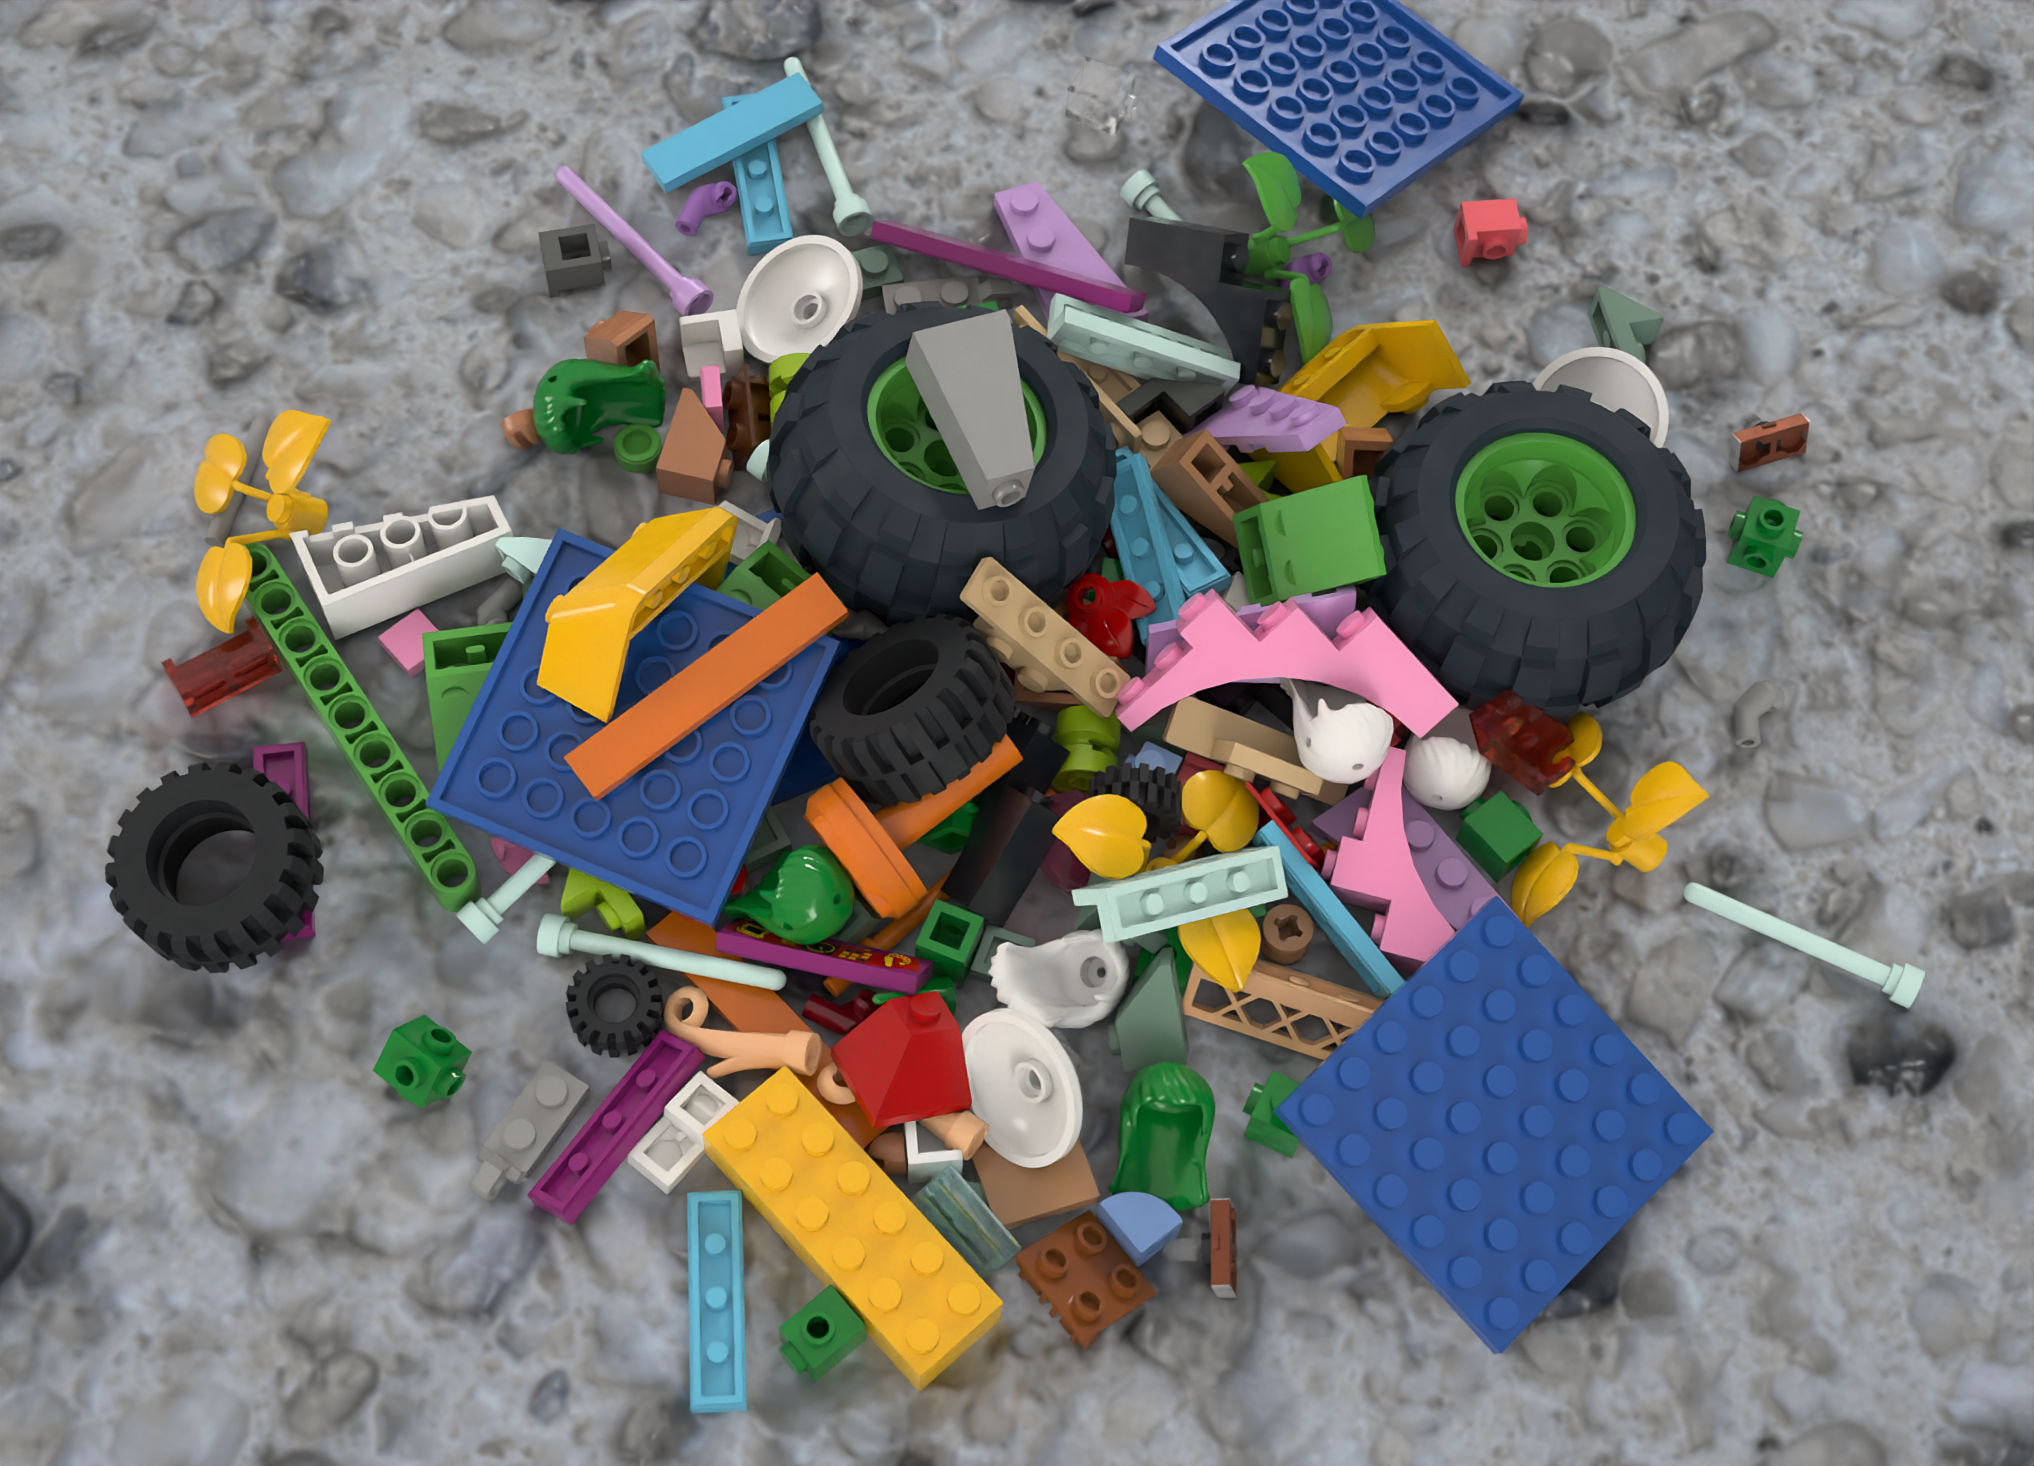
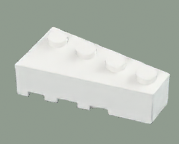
[289,495,513,640]

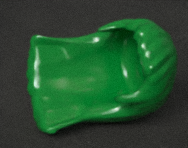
[533,359,667,455]
[723,843,855,945]
[1108,1061,1215,1211]

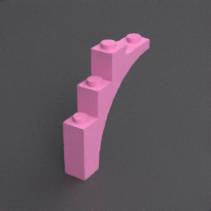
[1114,588,1459,739]
[1320,746,1455,972]

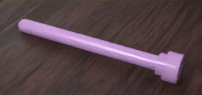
[555,166,714,316]

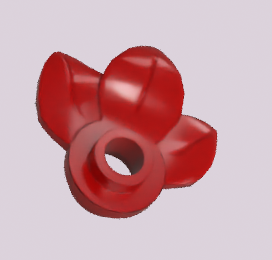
[1066,573,1157,659]

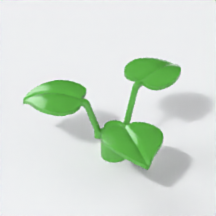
[1242,152,1375,365]

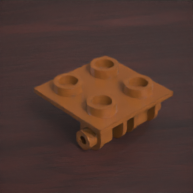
[1014,1209,1157,1349]

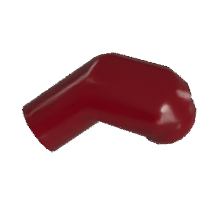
[802,990,882,1036]

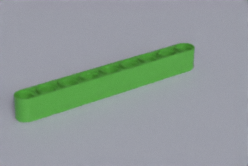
[243,543,481,912]

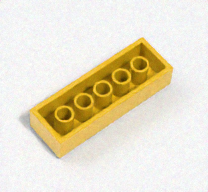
[702,1065,1003,1392]

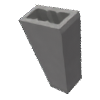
[905,309,1035,510]

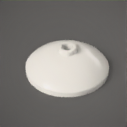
[736,235,863,366]
[1533,347,1669,448]
[961,1008,1083,1168]

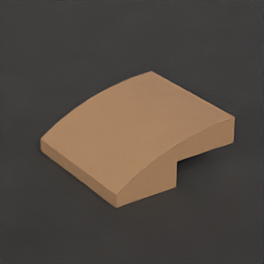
[969,1138,1100,1234]

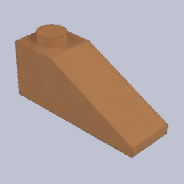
[1150,429,1270,550]

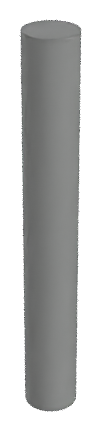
[204,415,273,548]

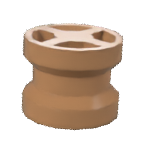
[1260,903,1314,966]

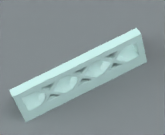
[1047,293,1241,396]
[1071,846,1288,942]

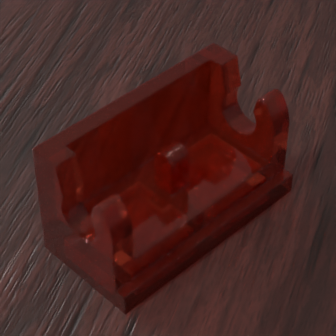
[161,616,283,718]
[1469,687,1576,796]

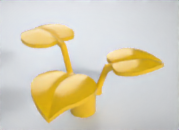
[194,410,332,634]
[1511,712,1709,929]
[1052,770,1261,993]

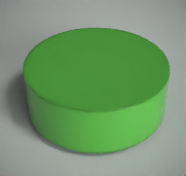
[613,423,662,473]

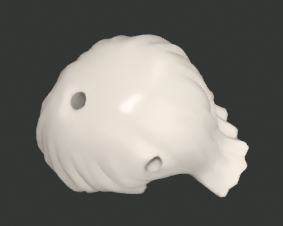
[1280,677,1394,784]
[1402,705,1508,811]
[988,929,1130,1029]

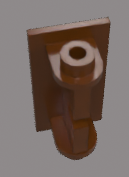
[722,364,772,471]

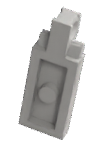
[882,275,1014,315]
[470,1059,591,1203]

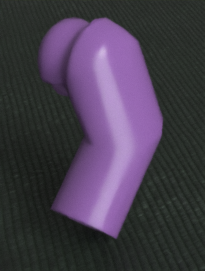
[675,181,737,236]
[1279,252,1332,305]

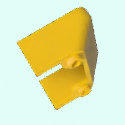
[1246,319,1471,494]
[537,506,738,723]

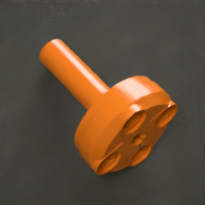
[803,734,1023,919]

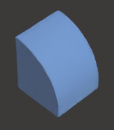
[1096,1192,1183,1268]

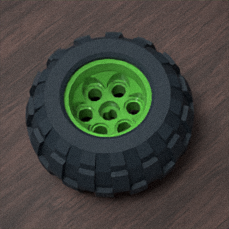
[766,301,1117,628]
[1359,381,1706,721]

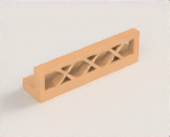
[1182,958,1386,1060]

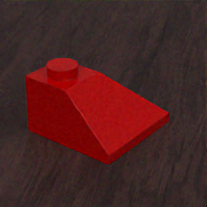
[830,991,972,1129]

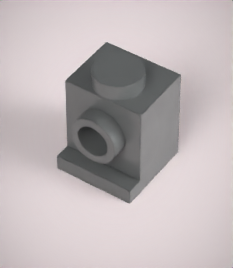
[538,224,612,298]

